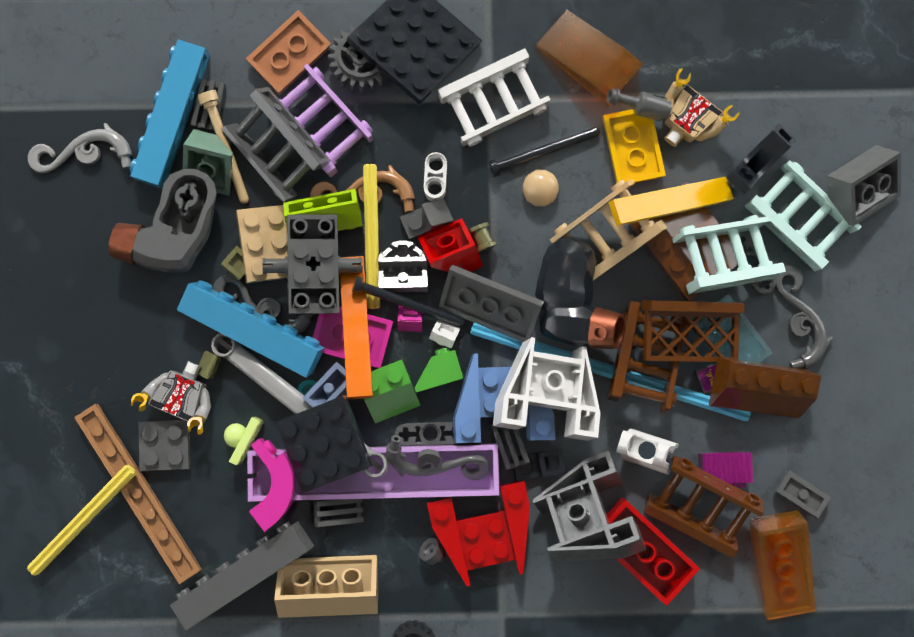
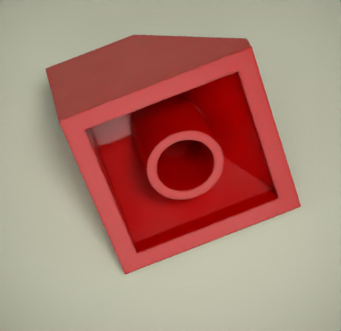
[418,218,483,272]

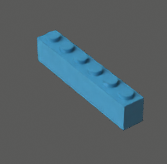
[130,39,210,189]
[177,280,325,378]

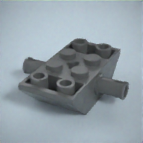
[262,215,363,314]

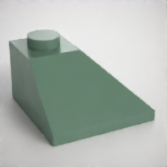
[183,129,233,196]

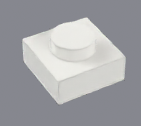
[429,319,460,348]

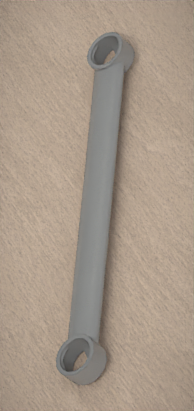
[211,333,389,478]

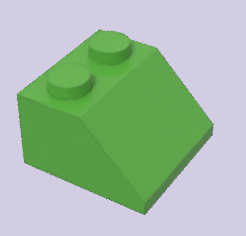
[364,360,421,423]

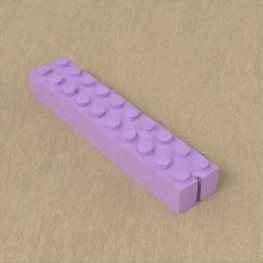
[247,444,499,502]

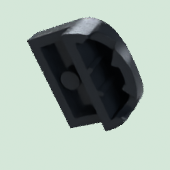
[275,500,334,555]

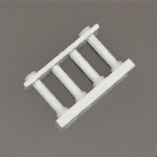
[438,49,550,147]

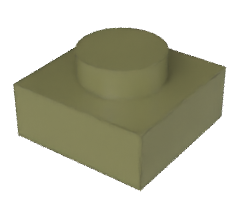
[220,246,245,281]

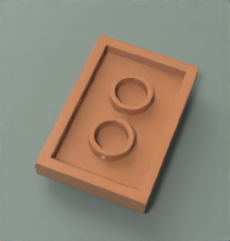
[246,10,331,95]

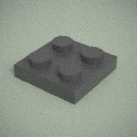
[138,420,191,471]

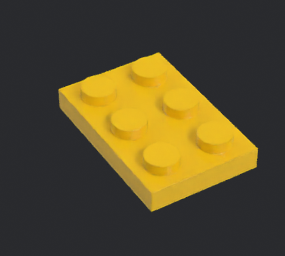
[602,109,666,183]

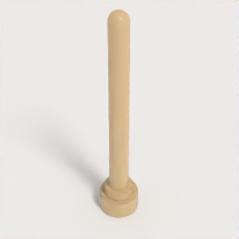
[197,90,249,204]

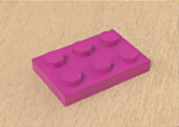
[313,307,393,368]

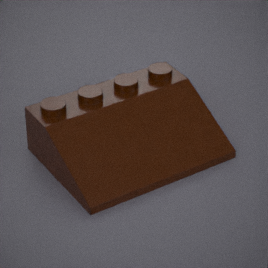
[628,182,738,302]

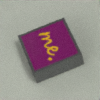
[694,363,717,394]

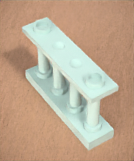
[745,160,862,271]
[672,215,786,295]

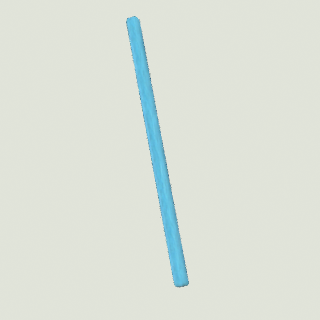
[471,323,751,421]

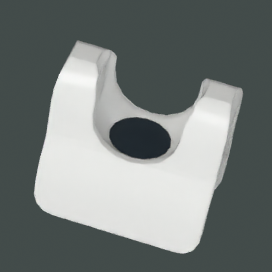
[616,429,679,475]

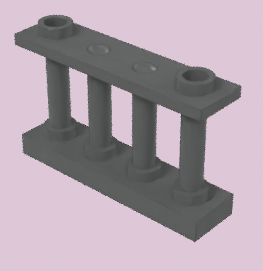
[222,87,331,202]

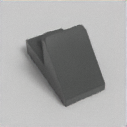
[400,199,454,240]

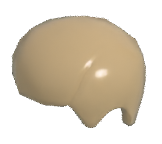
[523,170,559,207]

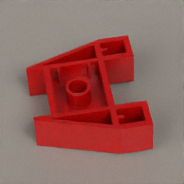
[427,480,530,586]

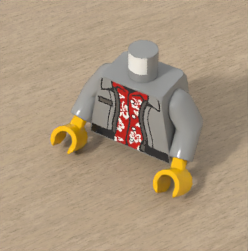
[131,361,211,435]

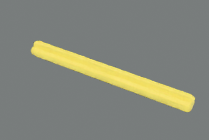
[363,164,380,309]
[27,465,136,576]

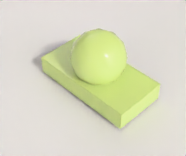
[224,417,264,466]

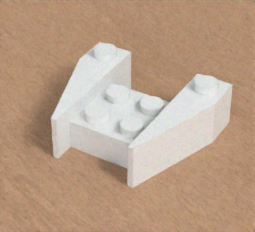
[493,337,600,441]

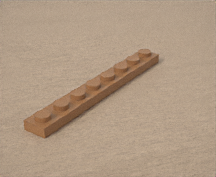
[74,404,202,584]

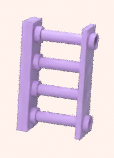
[279,64,373,178]

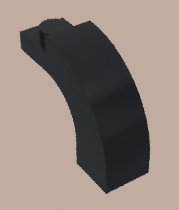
[727,123,796,195]

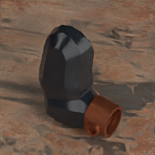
[535,237,625,349]

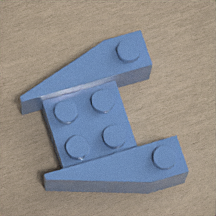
[453,354,555,443]

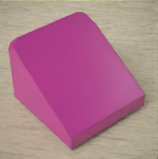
[397,302,423,332]

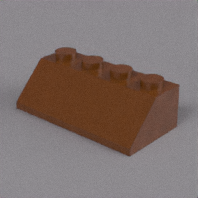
[709,357,822,418]

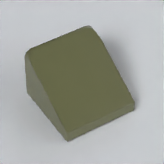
[198,351,222,379]

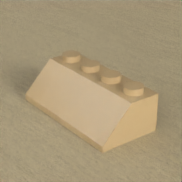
[274,555,378,618]

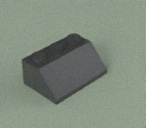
[827,145,901,226]

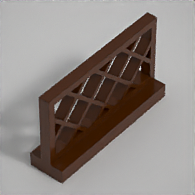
[641,300,744,362]

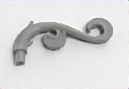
[28,123,132,174]

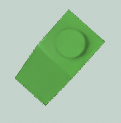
[415,347,463,393]

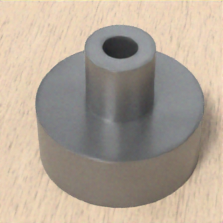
[419,538,445,565]

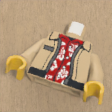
[664,68,740,147]

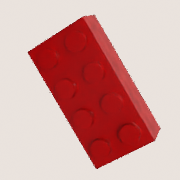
[606,497,700,606]

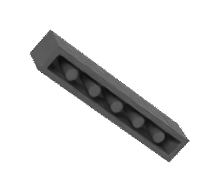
[170,521,314,630]

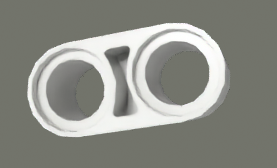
[424,152,447,202]

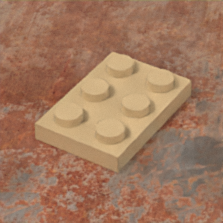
[236,205,287,283]

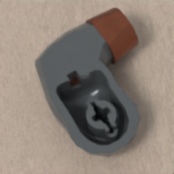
[108,169,216,273]

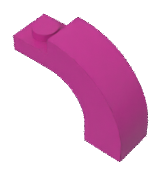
[249,438,296,532]

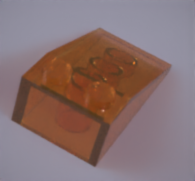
[536,10,643,107]
[749,510,816,620]

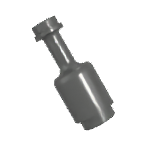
[607,88,672,121]

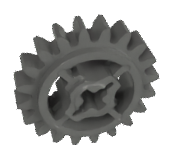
[328,26,389,92]

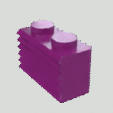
[698,452,753,488]

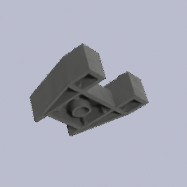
[533,450,646,561]

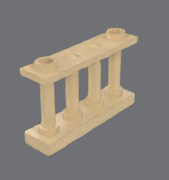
[549,179,667,281]

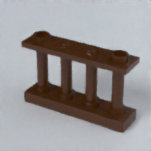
[607,301,689,413]
[644,455,764,558]

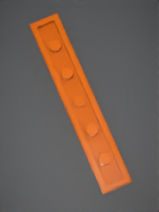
[340,256,373,400]

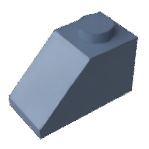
[303,362,347,407]

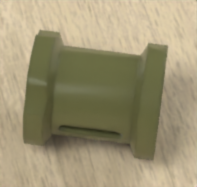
[468,222,497,253]

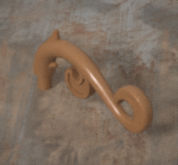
[310,165,415,213]

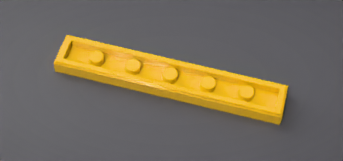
[608,177,734,226]

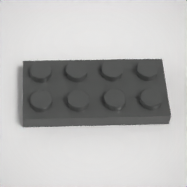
[438,265,544,342]

